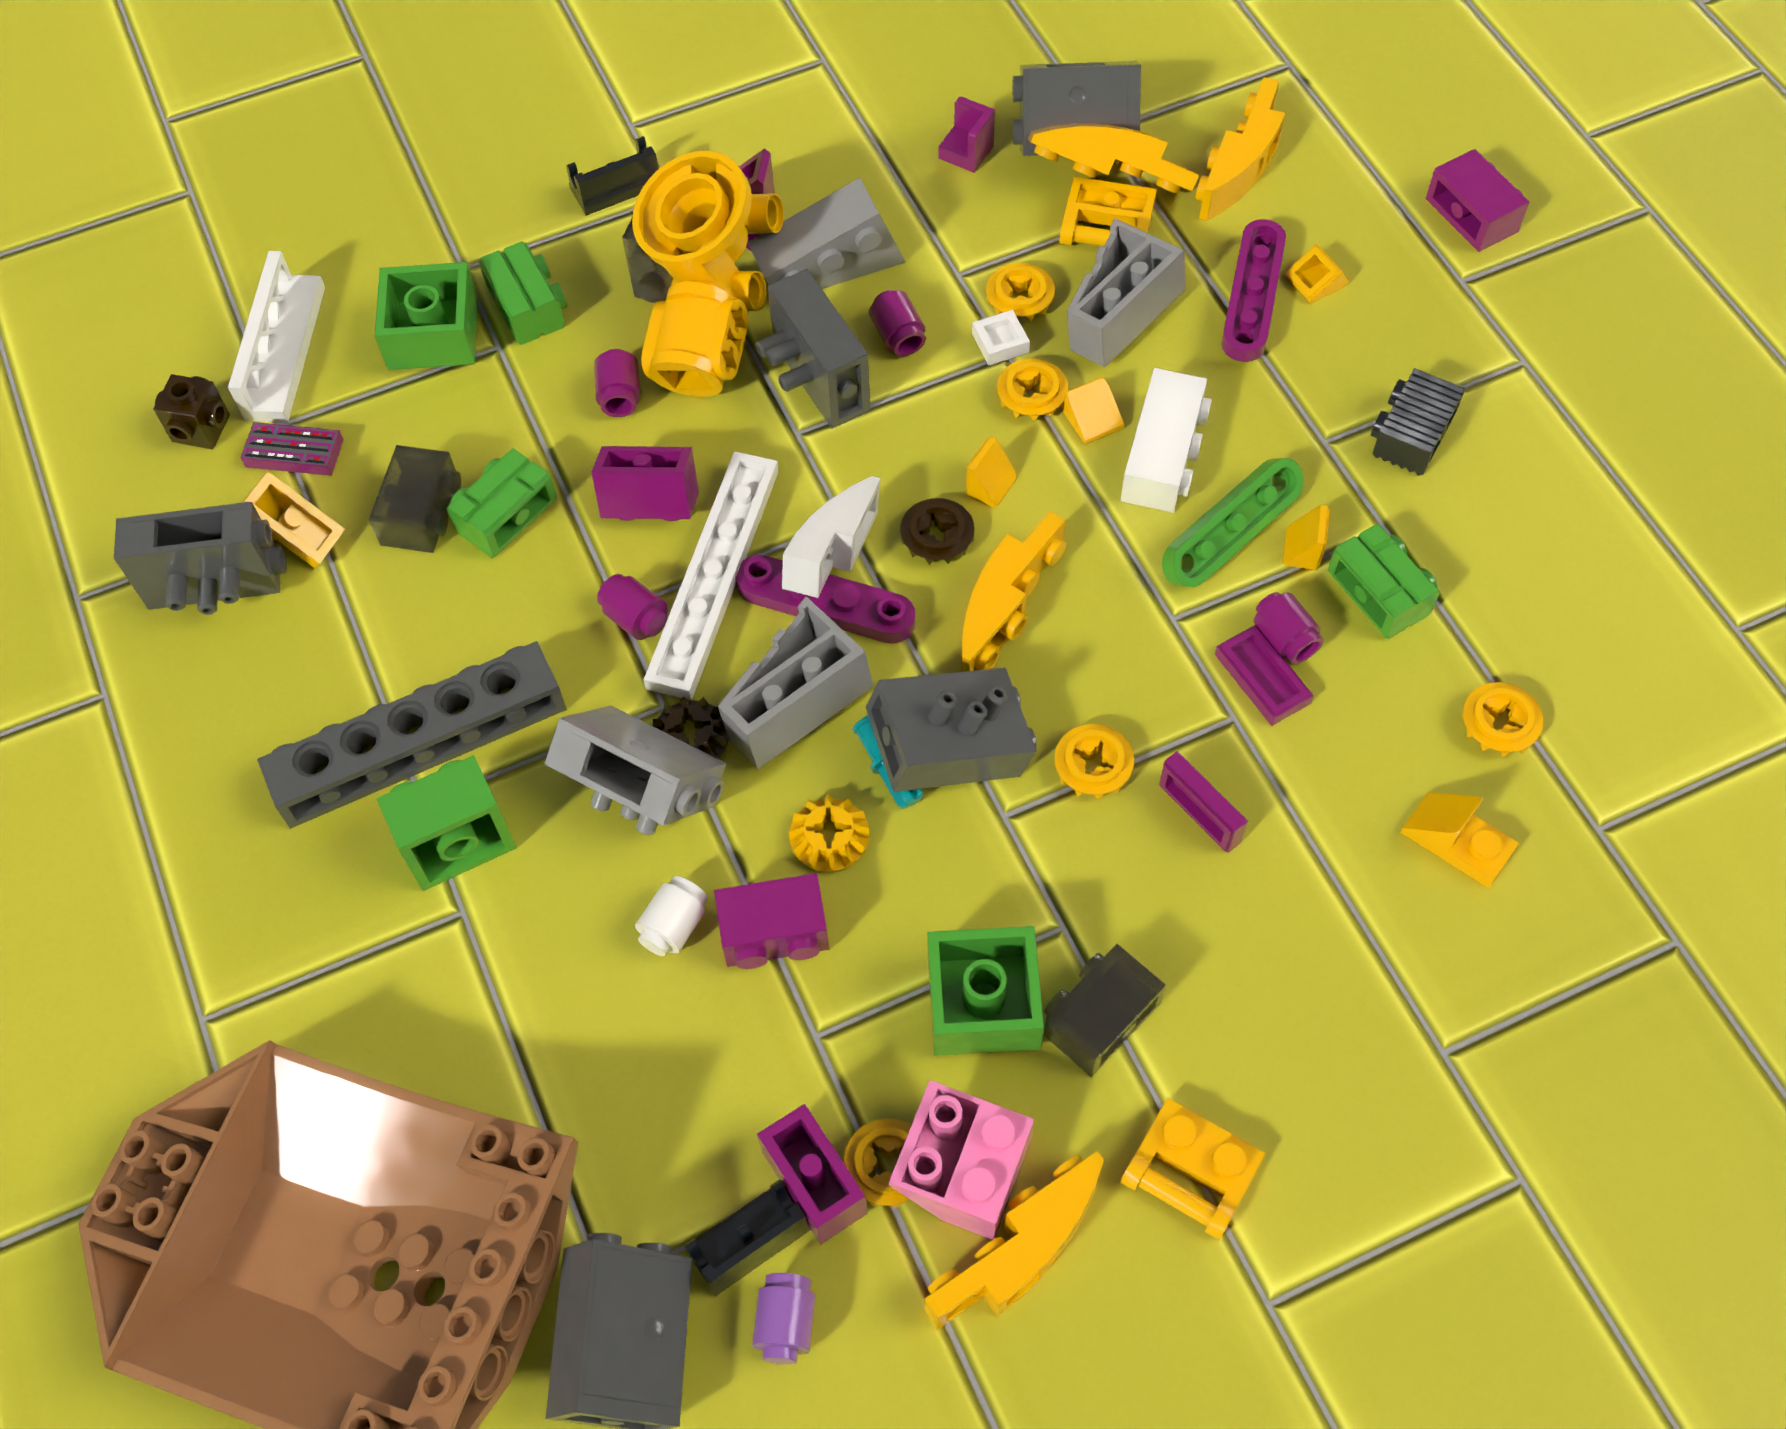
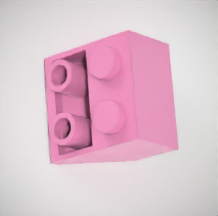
[889,1080,1034,1240]

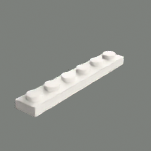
[643,451,779,701]

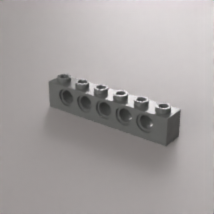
[257,641,567,829]

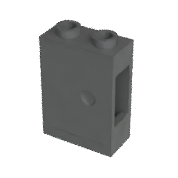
[1012,61,1141,156]
[756,269,871,429]
[114,502,287,615]
[865,668,1037,792]
[545,1233,692,1429]

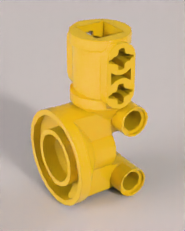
[632,151,784,397]

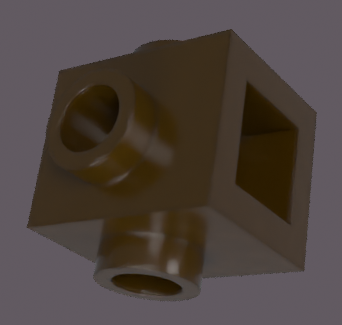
[153,374,230,450]

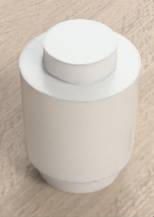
[635,876,708,956]

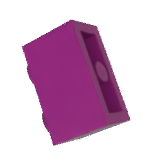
[1425,149,1530,252]
[591,446,699,521]
[714,873,830,969]
[757,1104,868,1245]

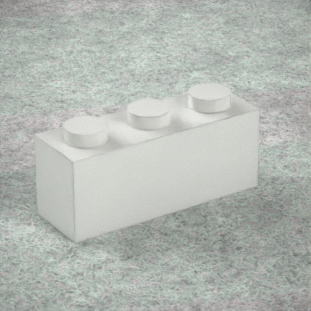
[1120,368,1212,513]

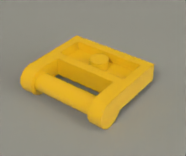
[1059,176,1157,246]
[1120,1097,1266,1241]

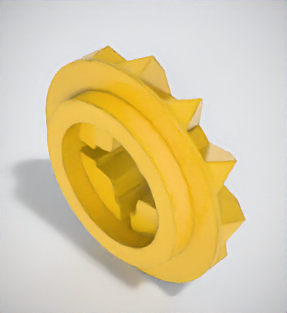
[986,263,1055,322]
[997,359,1068,421]
[1460,682,1543,757]
[1054,724,1134,800]
[788,794,870,872]
[843,1118,911,1208]

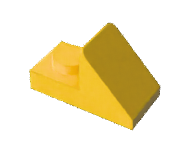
[243,471,345,568]
[1400,792,1519,889]

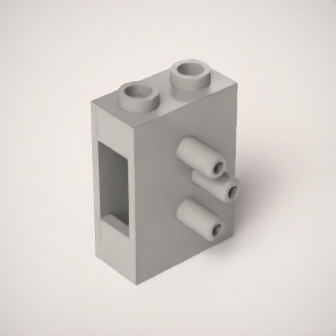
[544,706,726,835]

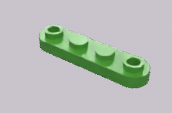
[1162,458,1303,587]

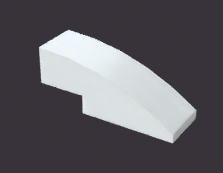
[782,476,880,598]

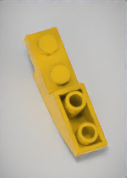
[1195,77,1285,221]
[1028,123,1199,194]
[962,511,1067,672]
[924,1151,1104,1330]

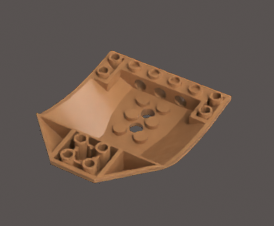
[78,1040,578,1429]

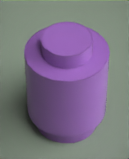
[752,1273,815,1364]

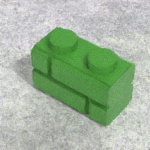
[478,241,567,345]
[446,448,557,558]
[1327,523,1440,639]

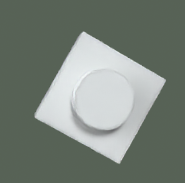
[972,310,1030,366]

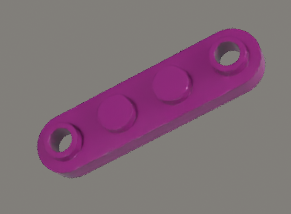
[1221,219,1286,362]
[736,555,915,644]

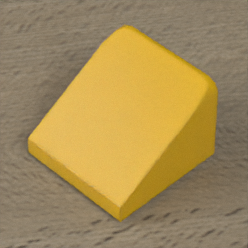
[1283,244,1349,304]
[1063,377,1125,444]
[966,436,1017,507]
[1282,505,1330,570]

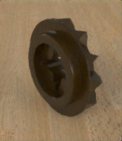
[900,498,975,565]
[653,696,729,759]

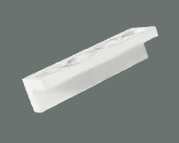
[228,251,325,423]

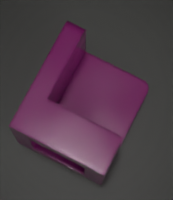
[938,96,995,173]

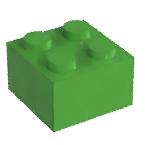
[374,262,478,370]
[376,755,517,891]
[927,926,1044,1056]

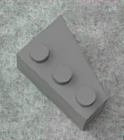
[747,177,905,289]
[1067,218,1185,368]
[718,597,873,769]

